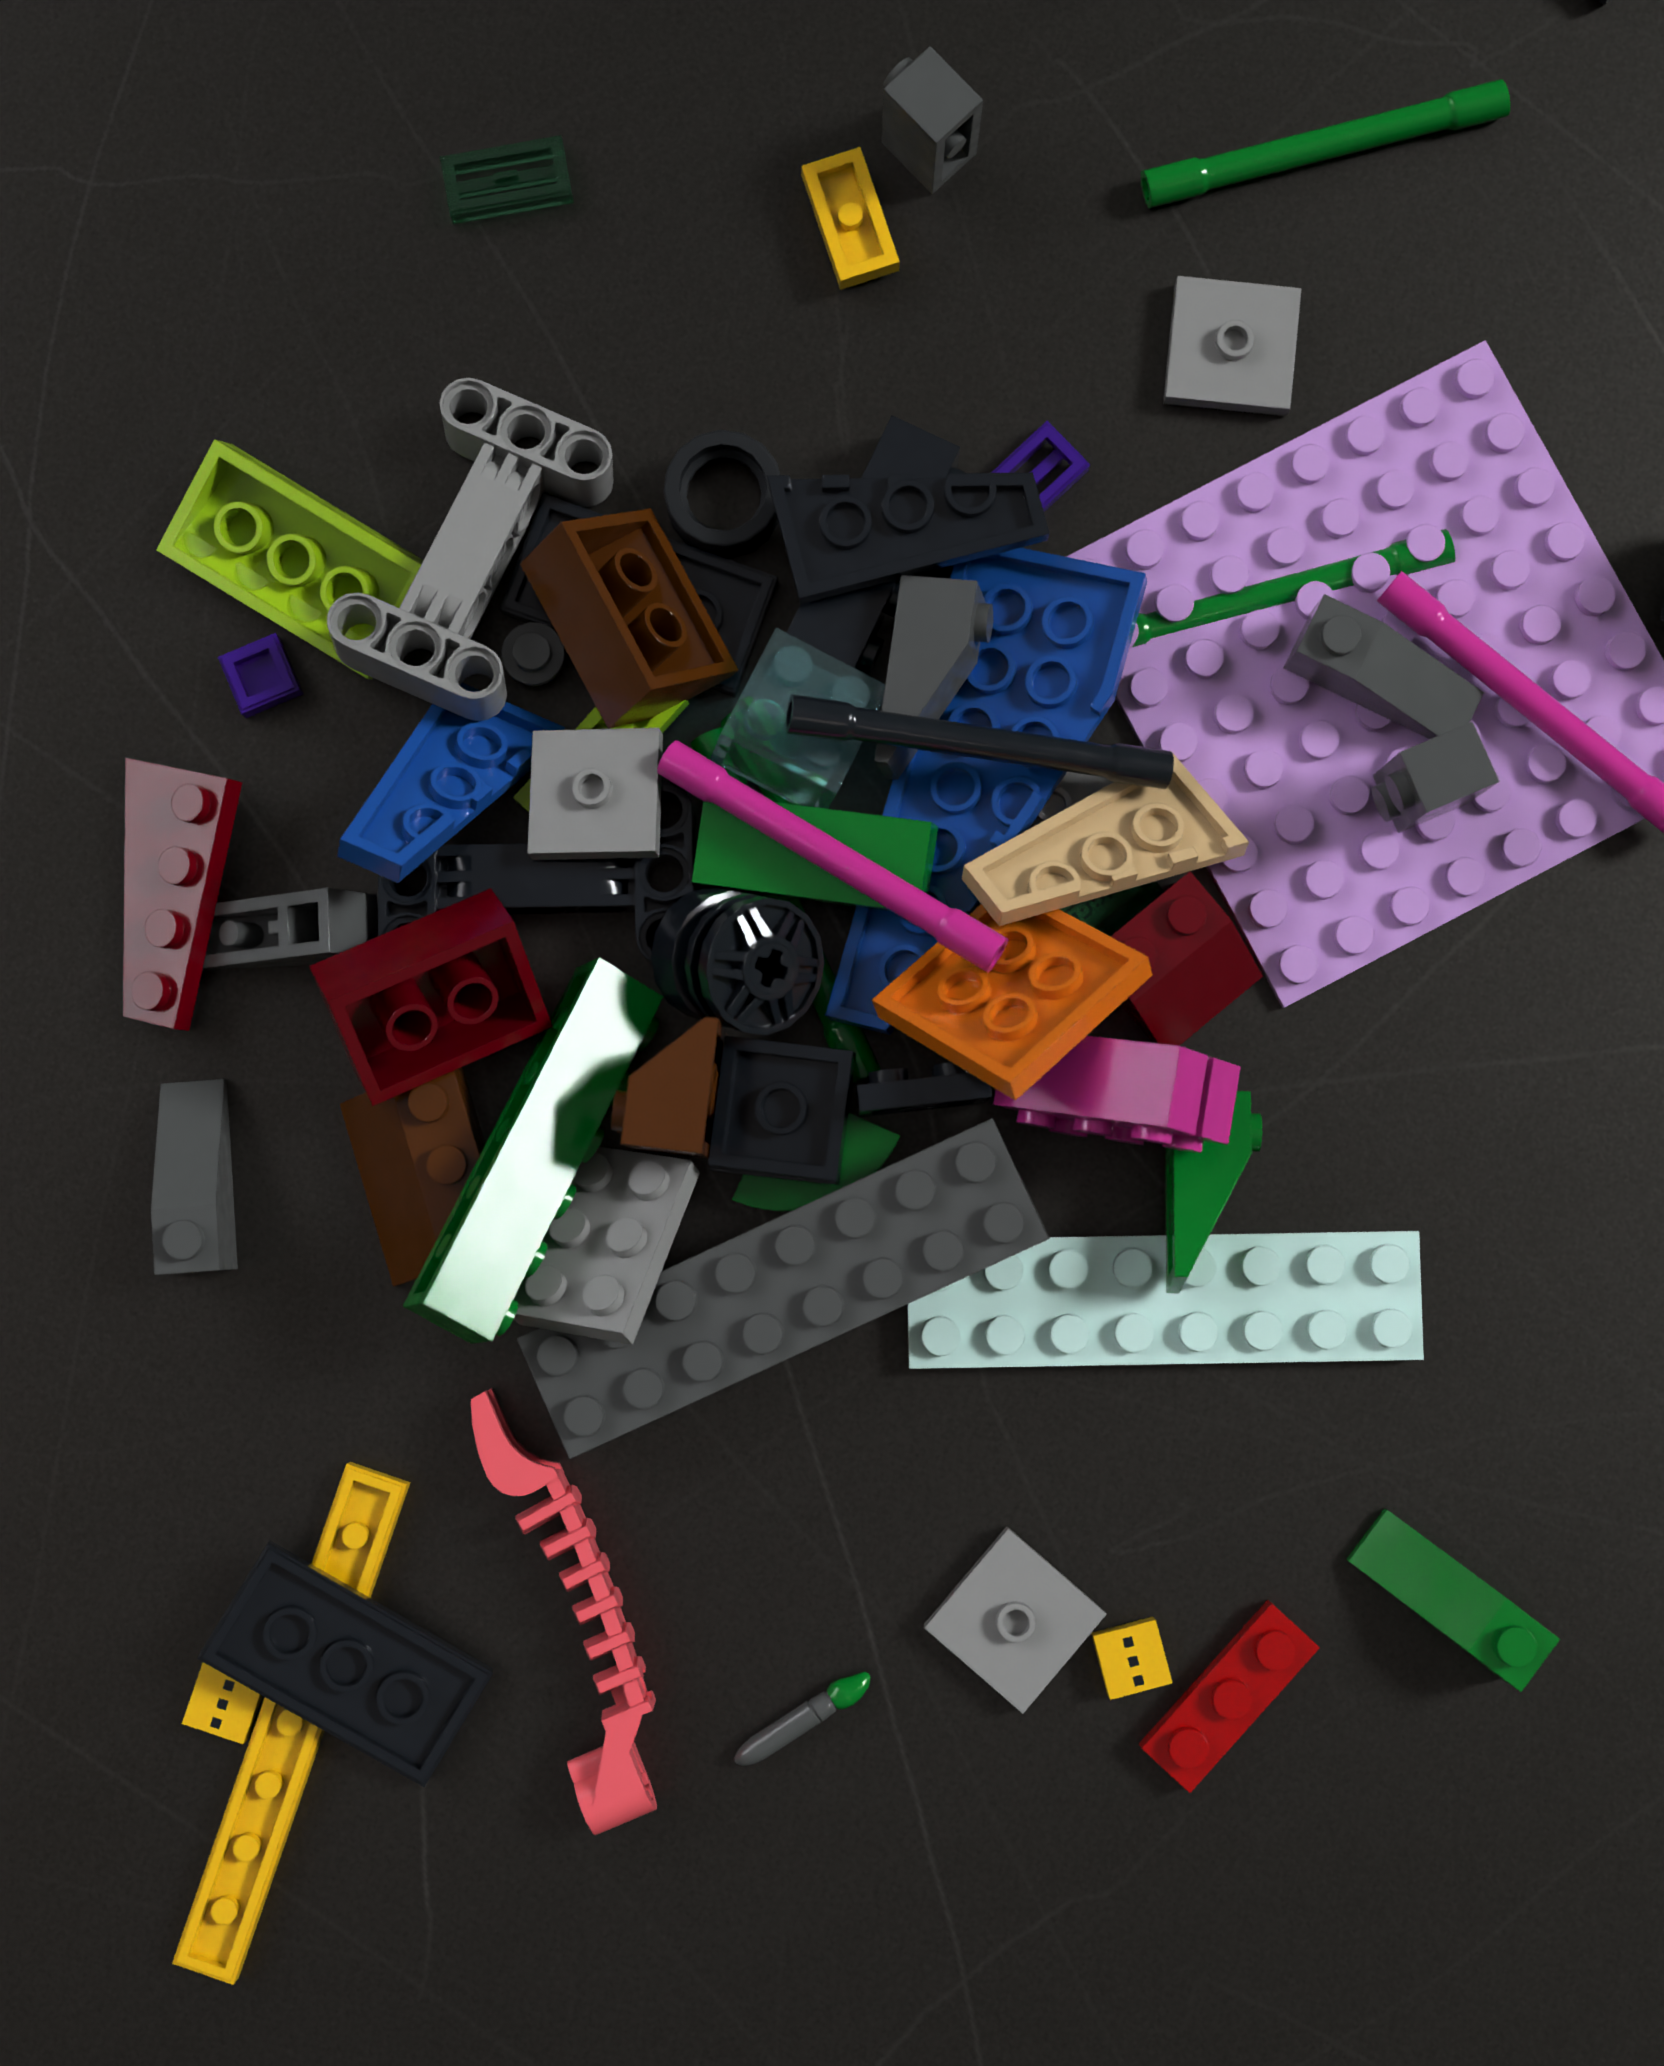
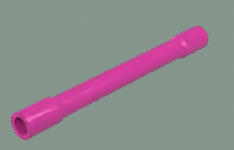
[1377,571,1664,833]
[657,740,1008,973]

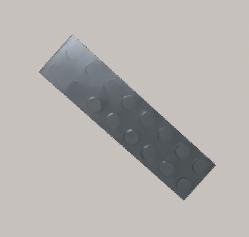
[517,1118,1050,1459]

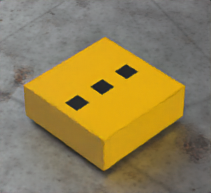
[1091,1616,1173,1700]
[182,1662,263,1744]

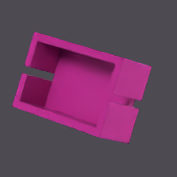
[993,1036,1241,1153]

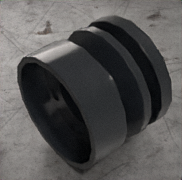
[651,886,825,1035]

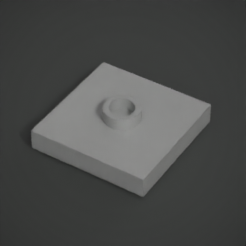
[1163,276,1302,416]
[527,727,663,860]
[924,1526,1107,1714]

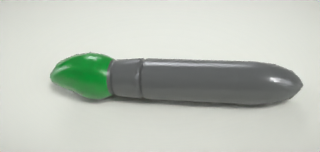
[734,1672,871,1767]

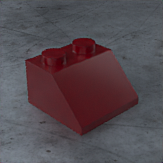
[1110,871,1263,1046]

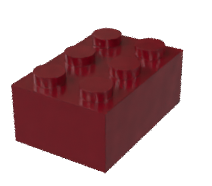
[309,888,553,1106]

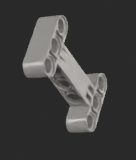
[327,378,614,721]

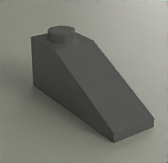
[874,575,993,780]
[1283,594,1484,739]
[202,888,378,971]
[151,1079,238,1275]

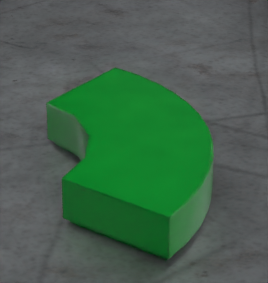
[732,1112,900,1212]

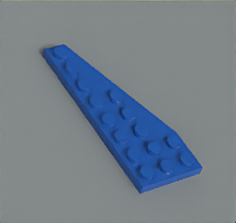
[825,548,1147,1035]

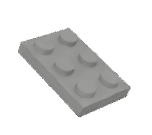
[514,1147,700,1345]

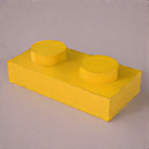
[801,147,900,290]

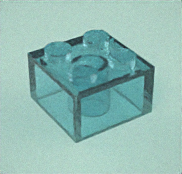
[710,628,885,809]

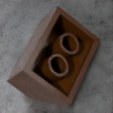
[520,508,739,729]
[611,1017,727,1159]
[340,1067,486,1287]

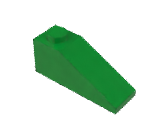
[1165,1091,1262,1294]
[1346,1508,1560,1692]

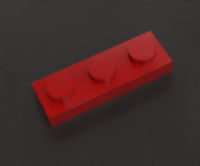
[1139,1600,1320,1793]

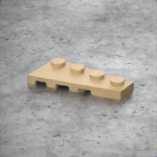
[962,751,1249,926]

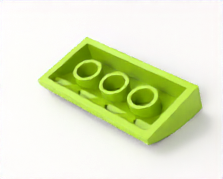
[156,439,424,679]

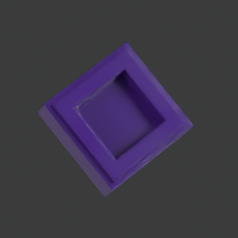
[218,633,304,718]

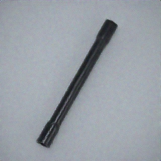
[785,694,1174,789]

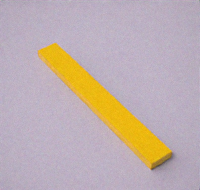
[172,1462,411,1985]

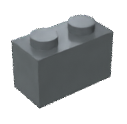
[881,46,983,194]
[1372,721,1500,833]

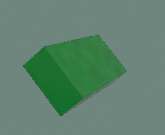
[692,801,938,911]

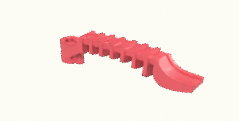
[471,1388,657,1835]

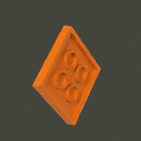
[872,904,1152,1101]

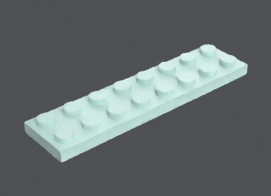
[907,1231,1424,1369]

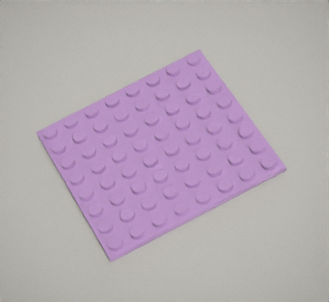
[1066,340,1664,1009]

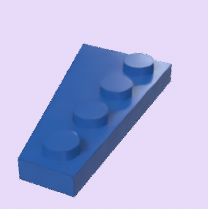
[337,683,565,883]

